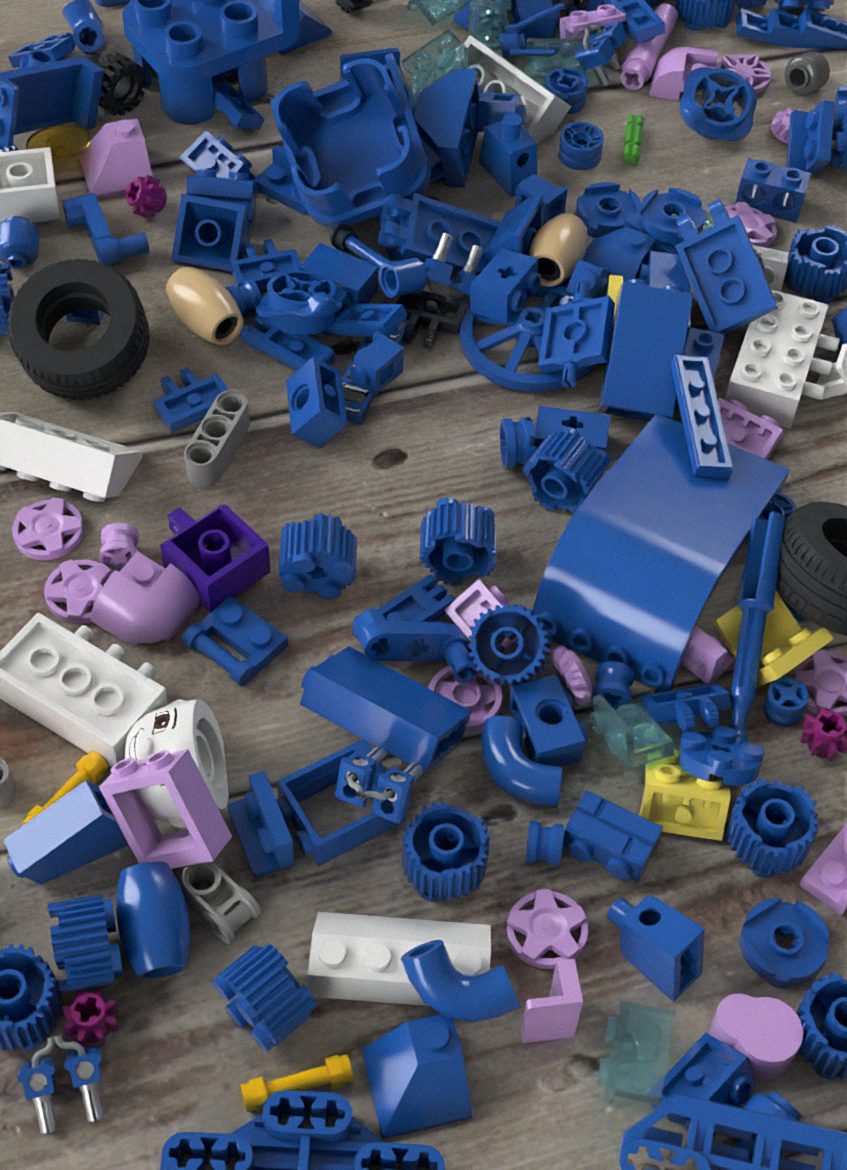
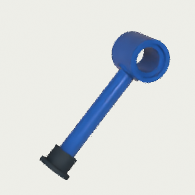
[330,224,427,298]

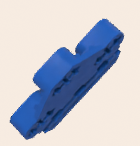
[160,1090,445,1170]
[618,1092,847,1170]

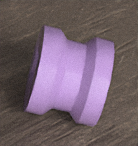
[100,523,139,570]

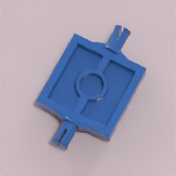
[538,281,615,388]

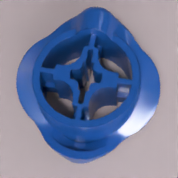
[680,67,757,141]
[256,270,346,335]

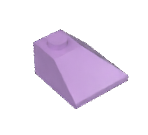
[78,118,153,200]

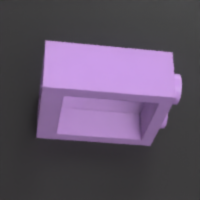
[99,749,232,869]

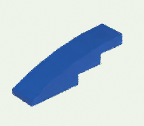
[736,8,847,50]

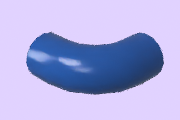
[62,0,108,55]
[481,716,562,808]
[400,940,521,1022]

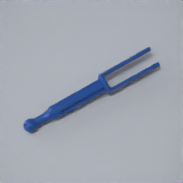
[730,512,785,741]

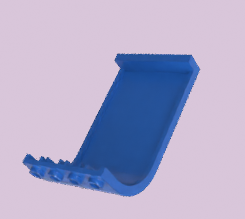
[532,413,790,692]

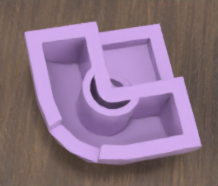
[649,47,718,101]
[90,551,200,646]

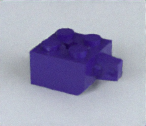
[160,505,271,613]

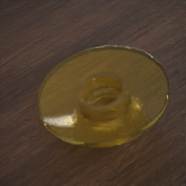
[26,125,90,163]

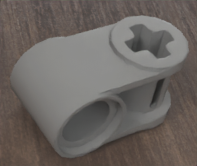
[182,861,262,944]

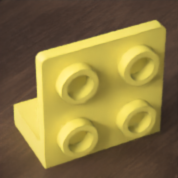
[713,590,833,688]
[639,746,731,841]

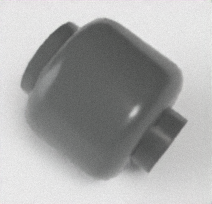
[784,51,830,95]

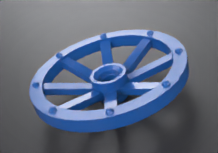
[459,284,596,392]

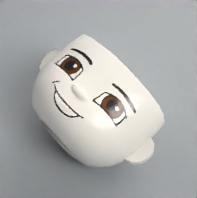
[125,699,229,831]

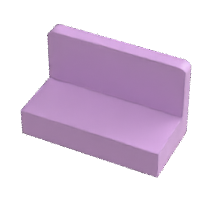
[520,959,583,1043]

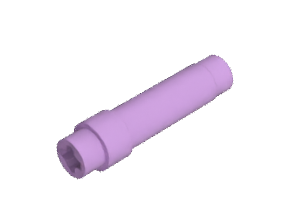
[620,4,678,90]

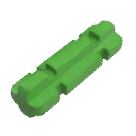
[623,114,644,164]

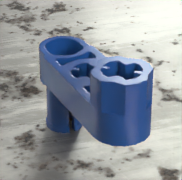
[62,193,150,266]
[352,608,478,684]

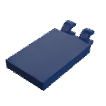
[378,193,501,276]
[675,199,779,334]

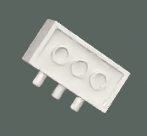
[725,290,840,429]
[0,613,168,768]

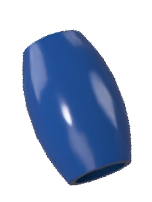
[116,861,191,979]

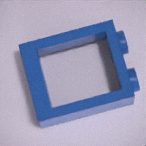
[276,739,406,866]

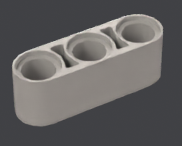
[184,390,250,489]

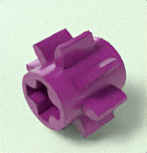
[126,175,167,218]
[800,708,847,761]
[62,988,119,1048]

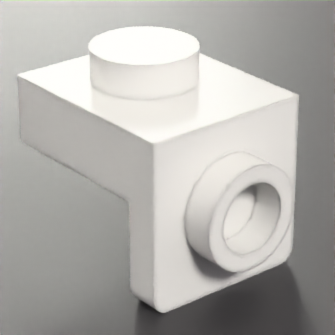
[817,344,847,399]

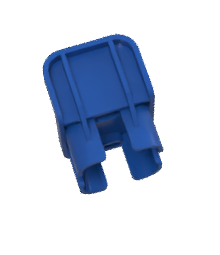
[122,0,300,125]
[270,53,431,229]

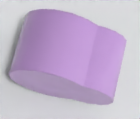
[708,993,803,1081]

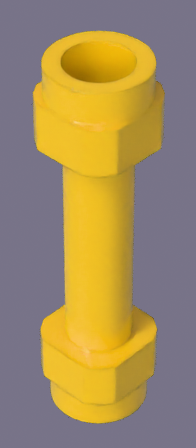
[22,751,109,825]
[240,1054,354,1112]

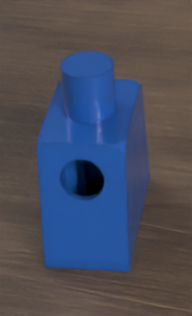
[479,113,538,197]
[607,895,705,1002]

